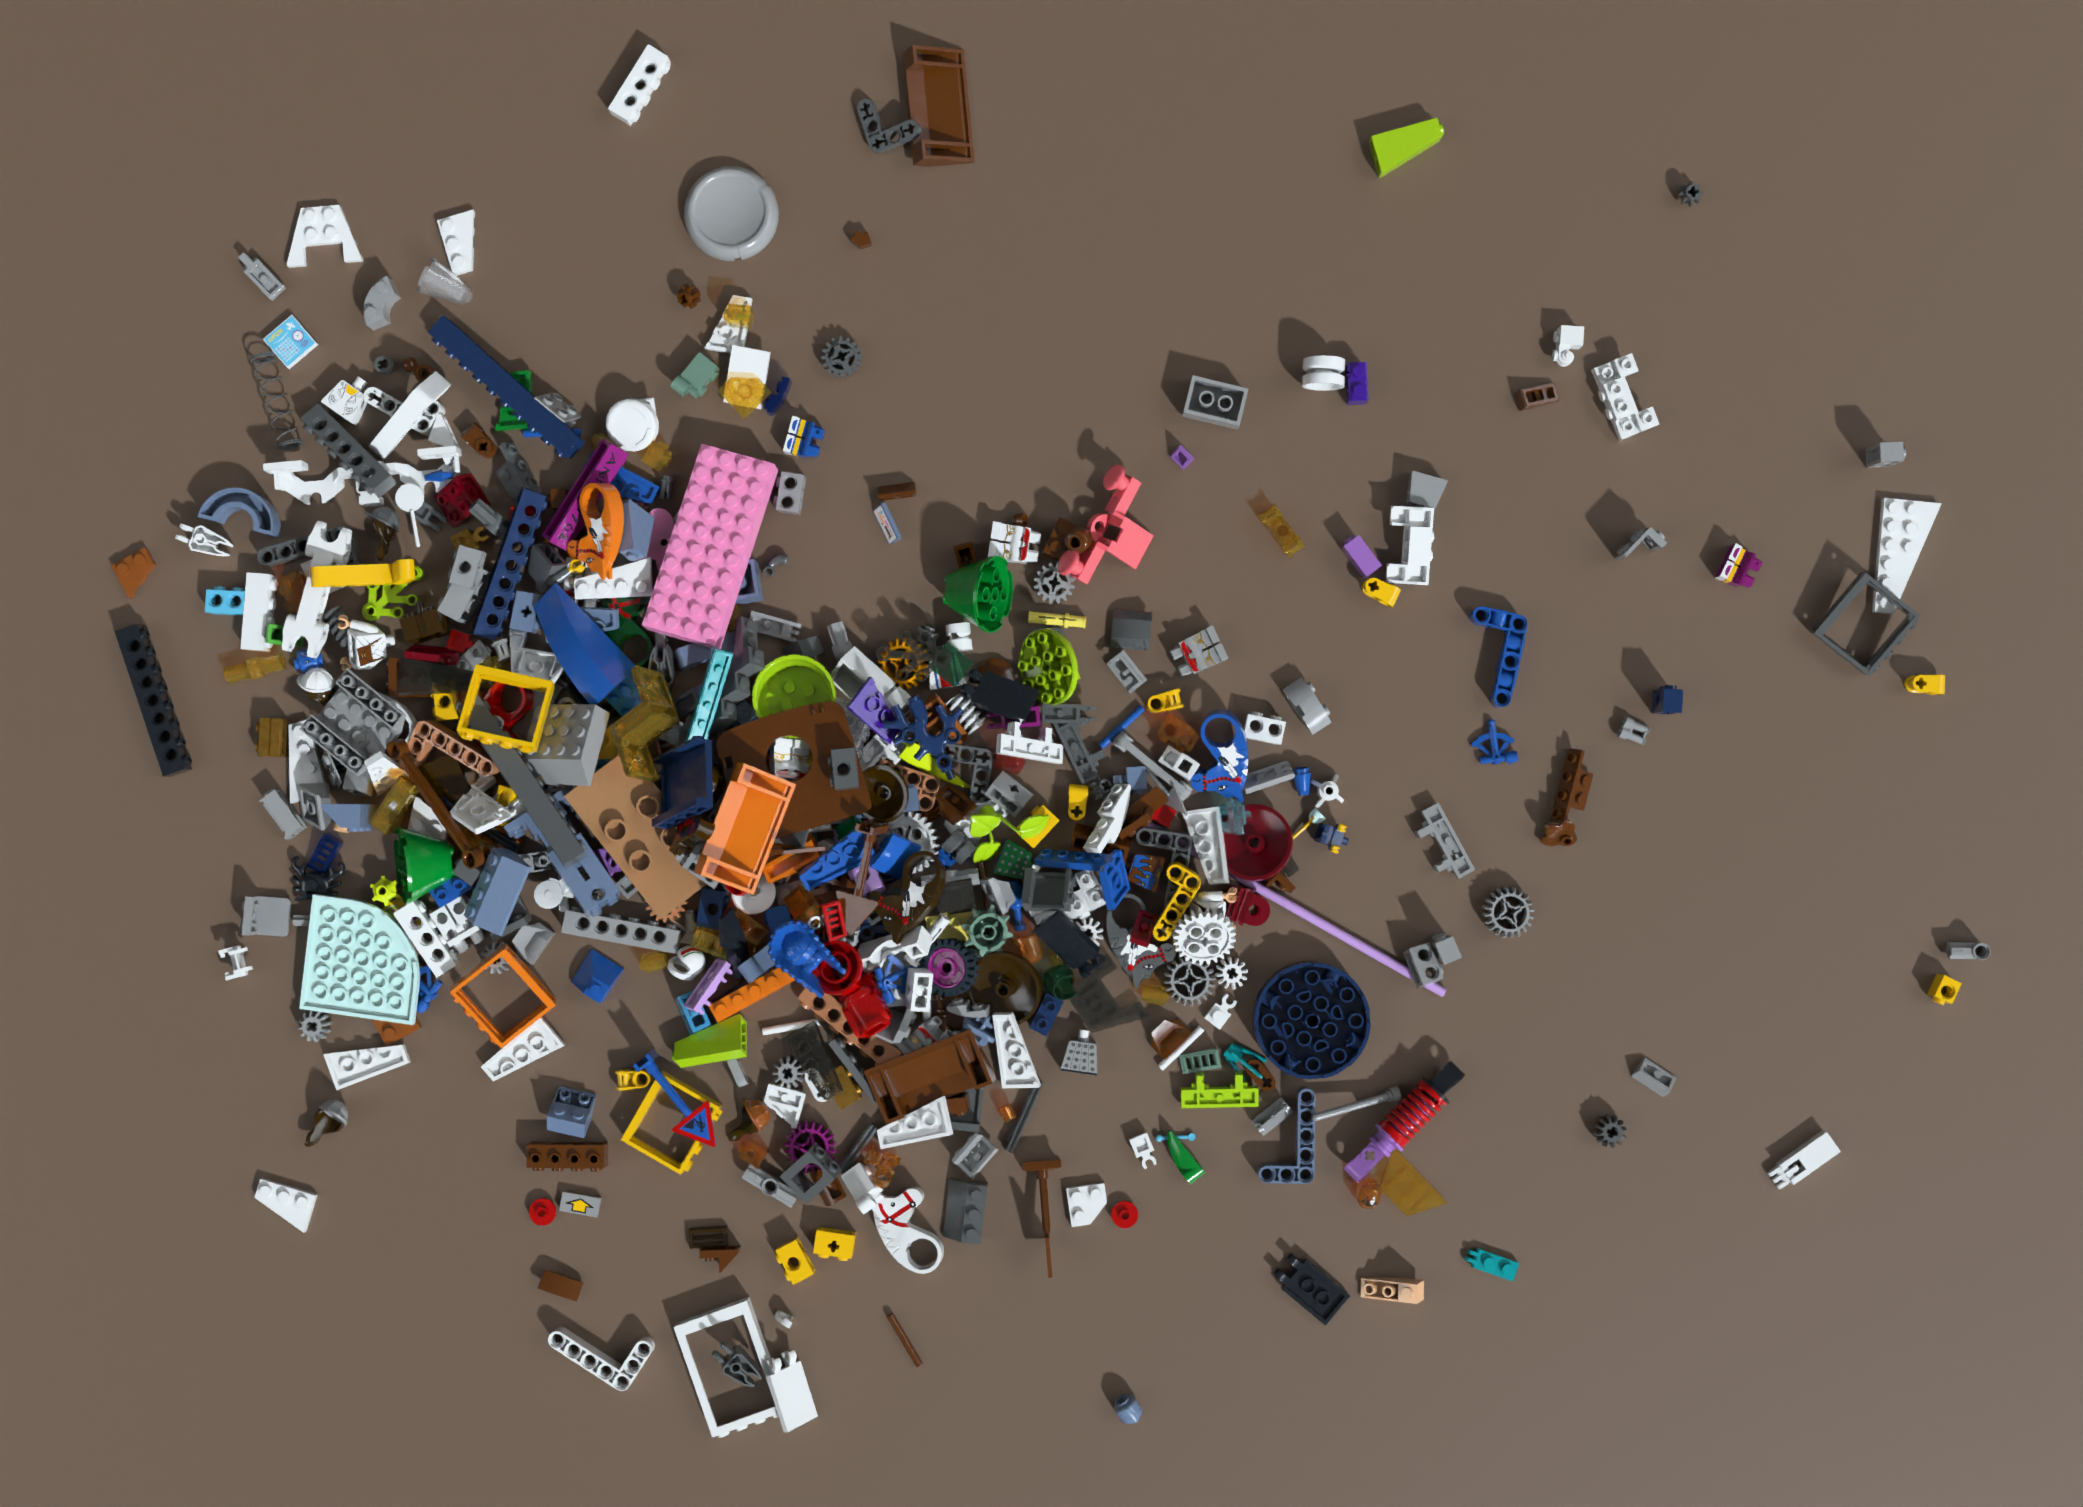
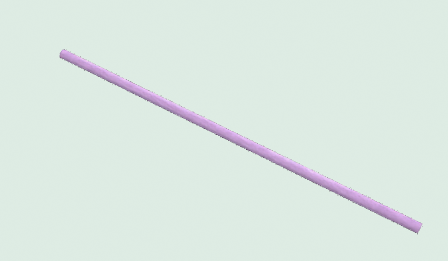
[1141,822,1447,997]

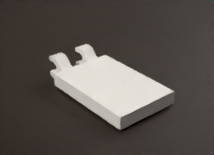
[766,1350,818,1432]

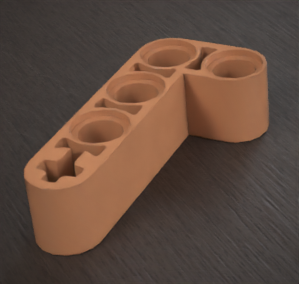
[879,759,941,811]

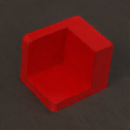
[1152,805,1176,828]

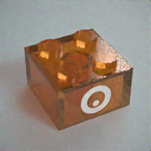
[782,885,823,939]

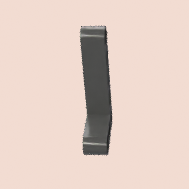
[257,526,362,567]
[1136,826,1192,926]

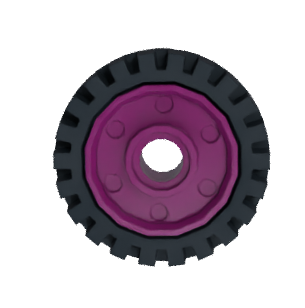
[920,938,979,996]

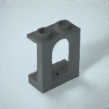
[779,1142,842,1204]

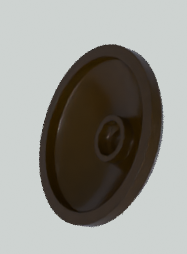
[862,765,909,823]

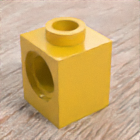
[1927,974,1962,1005]

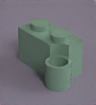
[670,352,720,399]

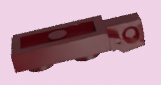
[404,644,459,665]

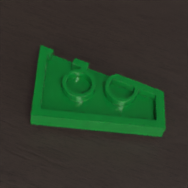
[495,370,532,431]

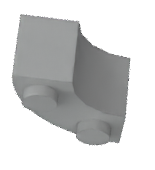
[364,276,401,331]
[1283,677,1331,735]

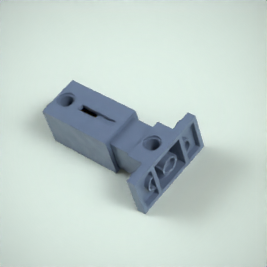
[504,786,620,917]

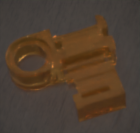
[864,1145,901,1188]

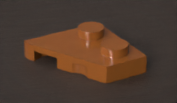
[111,547,156,598]

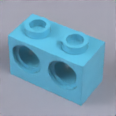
[205,586,245,616]

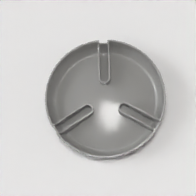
[684,166,779,261]

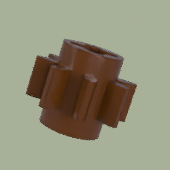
[677,284,701,309]

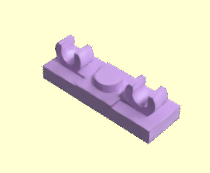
[683,958,733,1015]

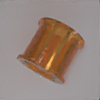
[998,1103,1017,1123]

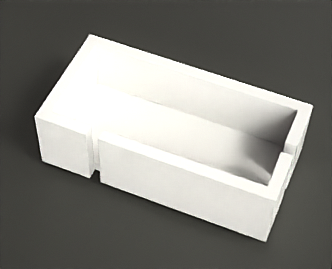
[830,646,911,718]

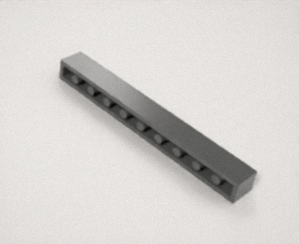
[458,696,587,869]

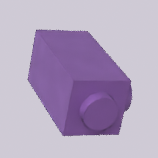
[1341,535,1382,579]

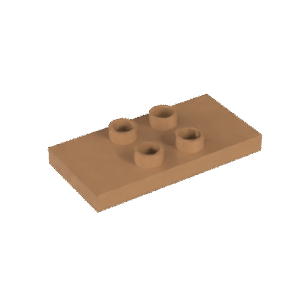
[564,749,706,919]

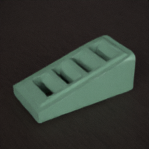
[1179,1047,1221,1074]

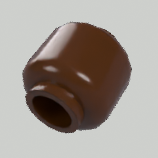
[1065,527,1093,553]

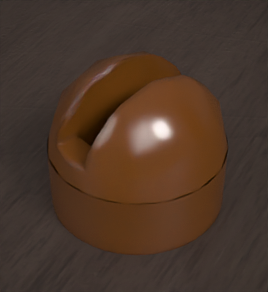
[1012,513,1028,527]

